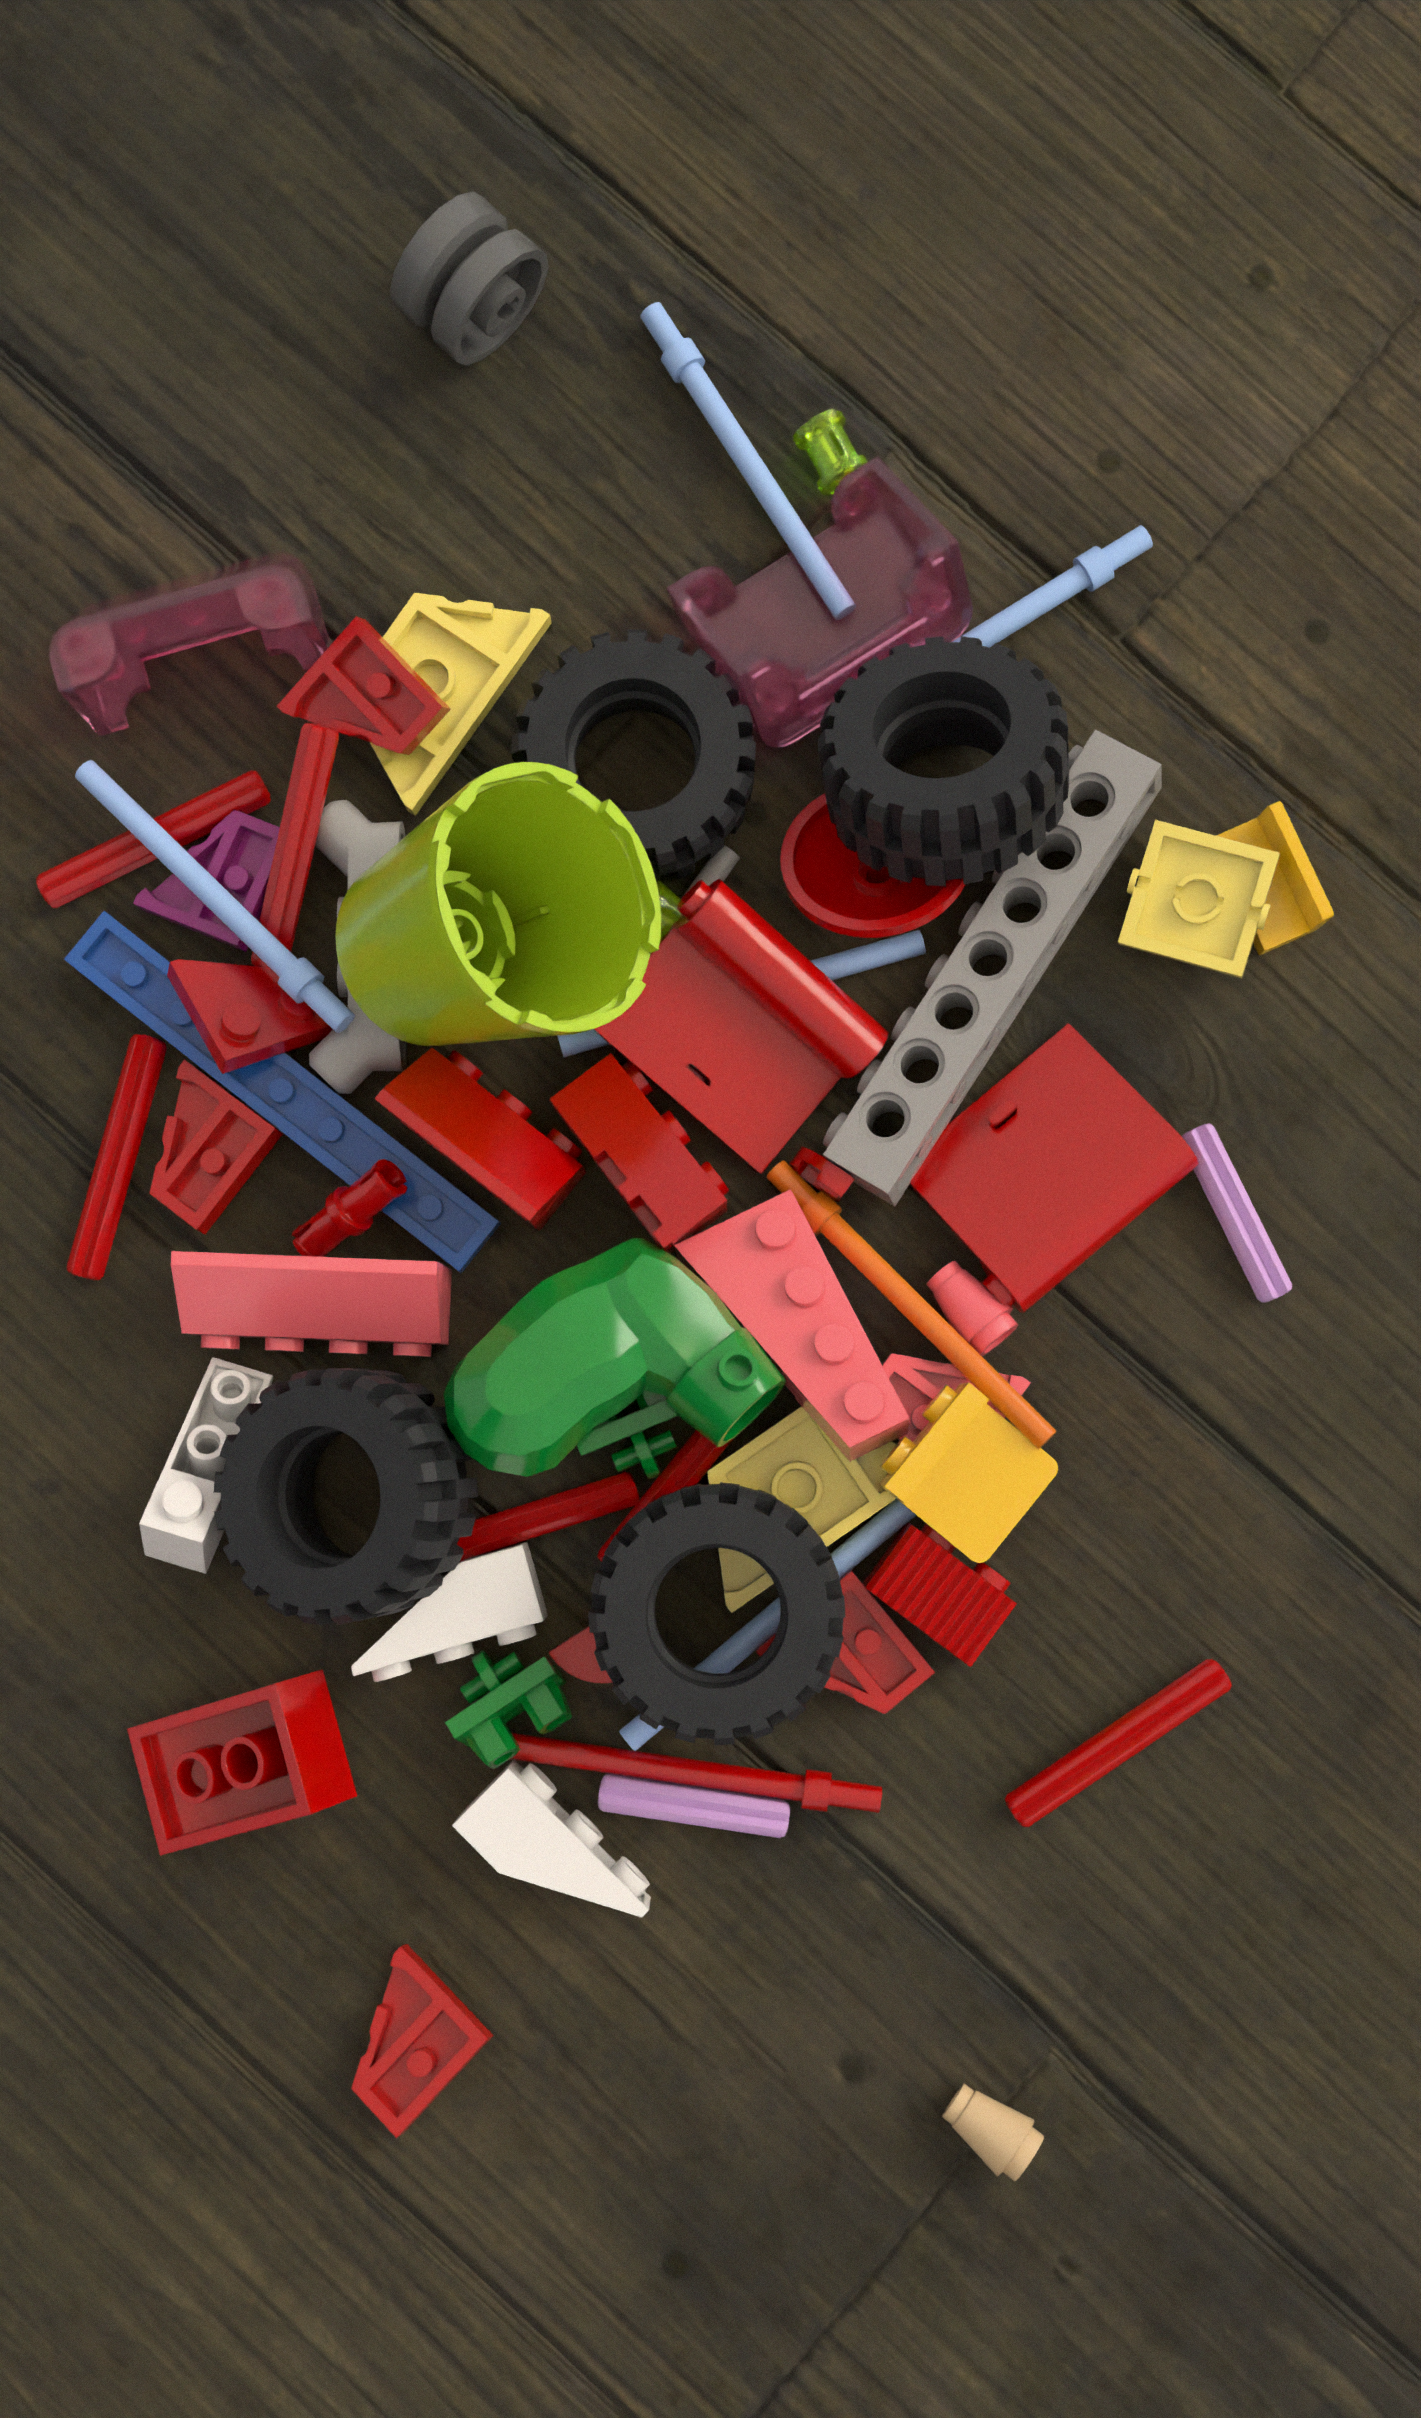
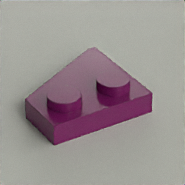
[133,810,280,952]

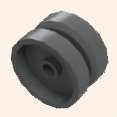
[390,191,549,366]

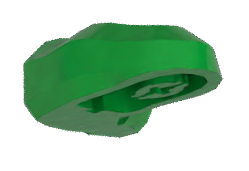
[444,1238,786,1477]

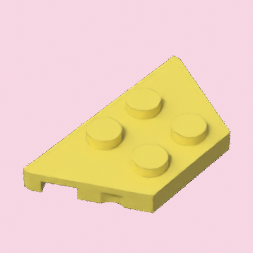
[370,593,552,816]
[707,1406,896,1613]

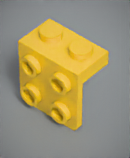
[879,1382,1058,1563]

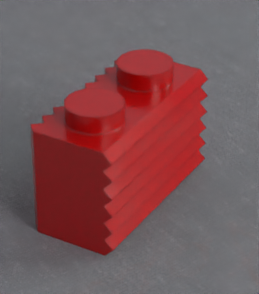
[862,1523,1017,1667]

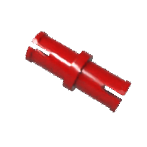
[292,1159,407,1257]

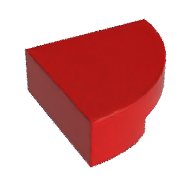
[789,1146,855,1202]
[548,1626,613,1683]

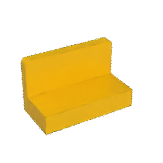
[1216,801,1334,956]

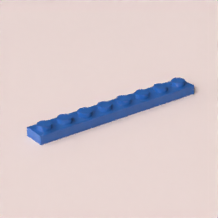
[64,911,501,1273]

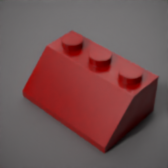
[375,1048,587,1231]

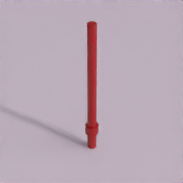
[511,1733,882,1813]

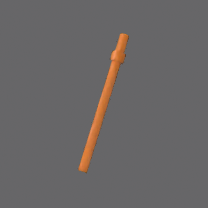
[766,1160,1057,1450]

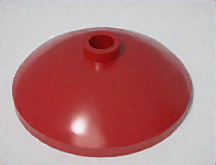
[780,793,965,938]

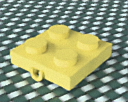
[1118,820,1280,978]

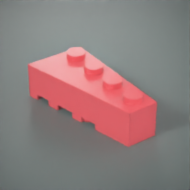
[674,1189,909,1462]

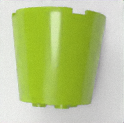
[335,762,661,1046]

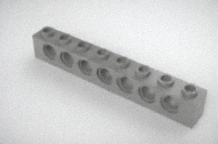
[823,729,1162,1207]

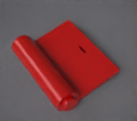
[593,879,889,1174]
[909,1023,1199,1313]

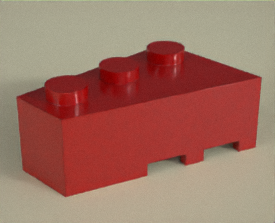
[549,1053,729,1254]

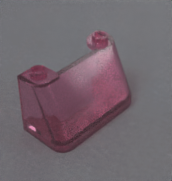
[666,456,973,748]
[49,552,331,736]

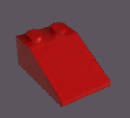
[127,1669,357,1856]

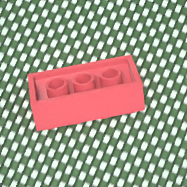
[171,1251,452,1357]

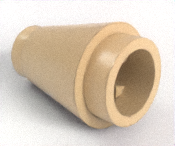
[942,2083,1044,2181]

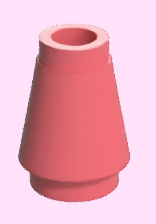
[926,1261,1019,1356]

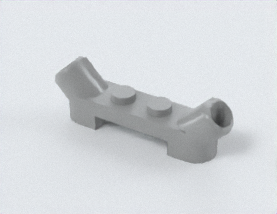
[309,800,407,1094]

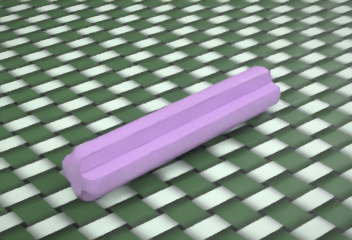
[1181,1123,1292,1302]
[598,1774,790,1838]

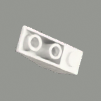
[139,1357,273,1574]
[351,1542,548,1682]
[452,1760,651,1917]

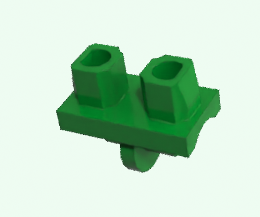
[577,1390,678,1479]
[445,1650,572,1769]

